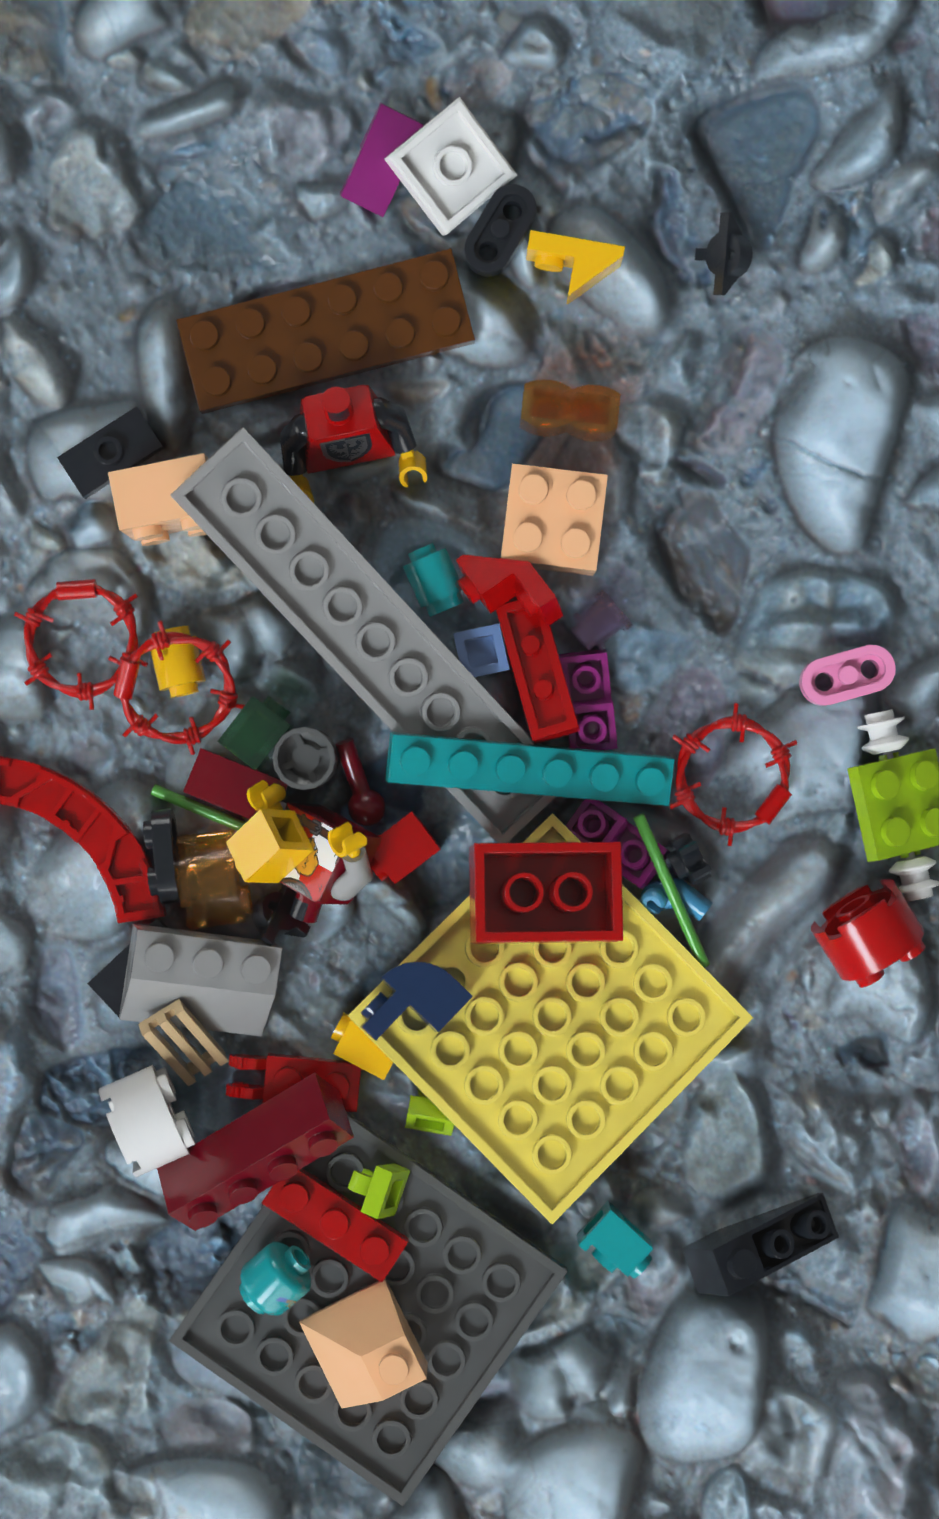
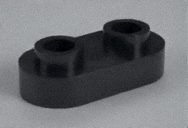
[464,184,537,277]
[143,808,183,904]

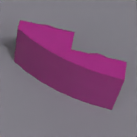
[340,102,423,217]
[559,649,618,750]
[565,799,670,890]

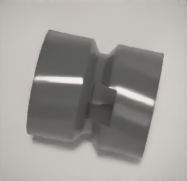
[272,727,340,790]

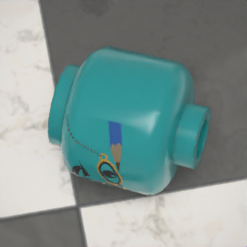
[239,1242,312,1316]

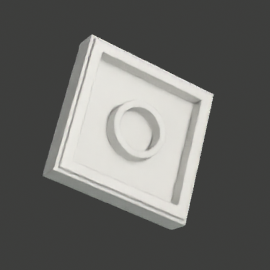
[384,97,517,236]

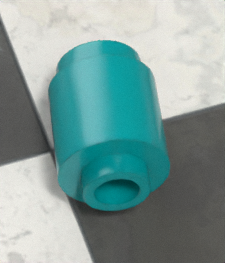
[403,543,464,617]

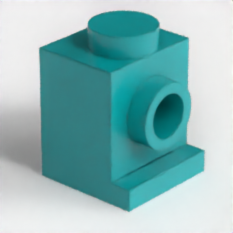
[576,1201,654,1279]

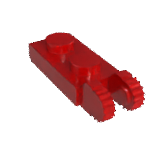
[225,1053,362,1112]

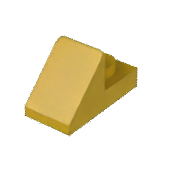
[526,230,625,304]

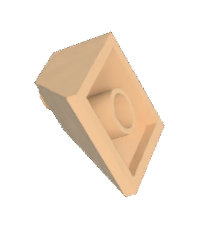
[299,1278,428,1408]

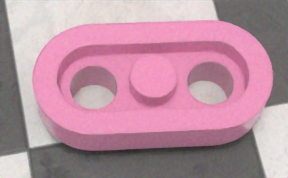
[799,645,896,706]

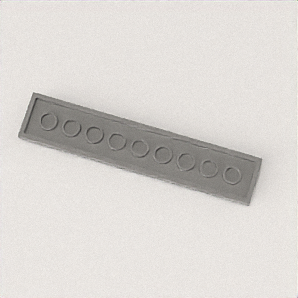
[170,427,556,843]

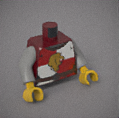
[247,780,382,923]

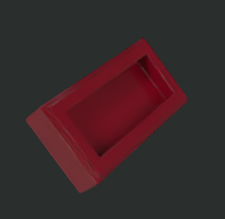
[183,748,289,819]

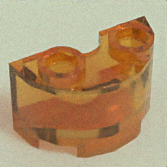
[176,829,252,929]

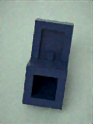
[360,962,473,1041]

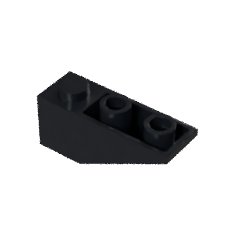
[682,1193,839,1296]

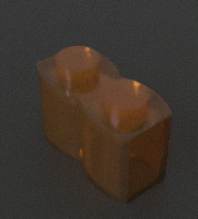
[520,379,621,442]

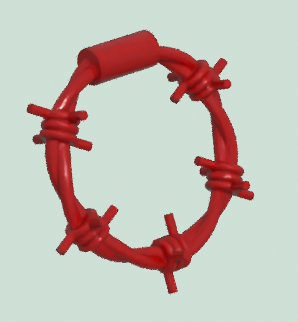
[14,579,149,710]
[113,620,246,755]
[669,703,797,846]

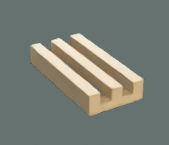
[138,999,229,1086]

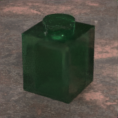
[217,695,294,771]

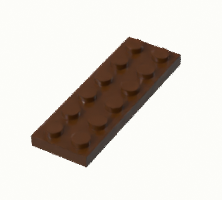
[176,248,475,414]

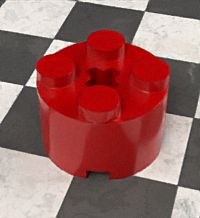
[811,879,926,988]

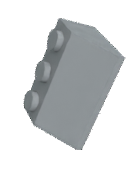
[119,924,282,1036]

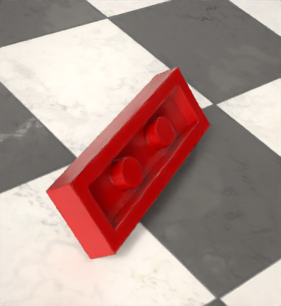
[496,600,580,744]
[262,1168,409,1282]

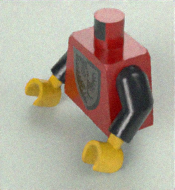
[280,384,427,503]

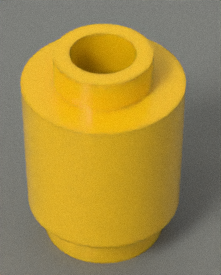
[150,626,206,698]

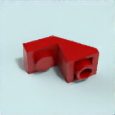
[456,554,564,626]

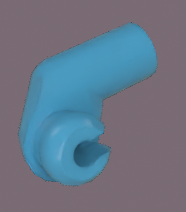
[640,877,713,921]

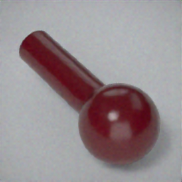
[335,738,385,826]

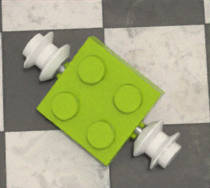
[847,709,939,901]

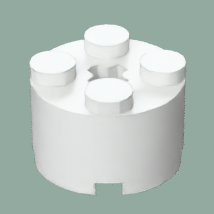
[99,1065,195,1177]

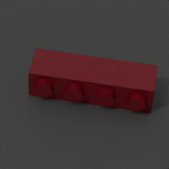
[157,1072,354,1231]

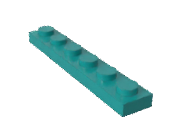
[385,732,675,806]

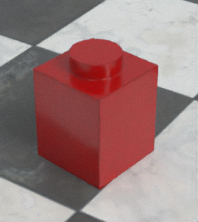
[370,811,441,884]

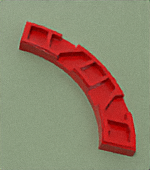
[0,756,167,923]

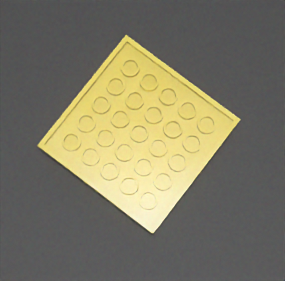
[347,813,753,1225]

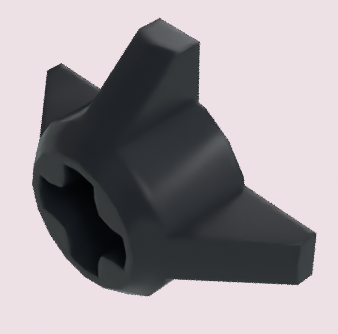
[695,212,753,295]
[252,885,311,946]

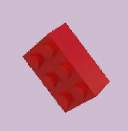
[469,842,623,944]

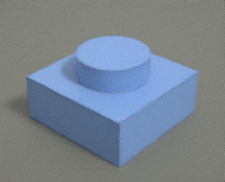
[453,623,510,678]

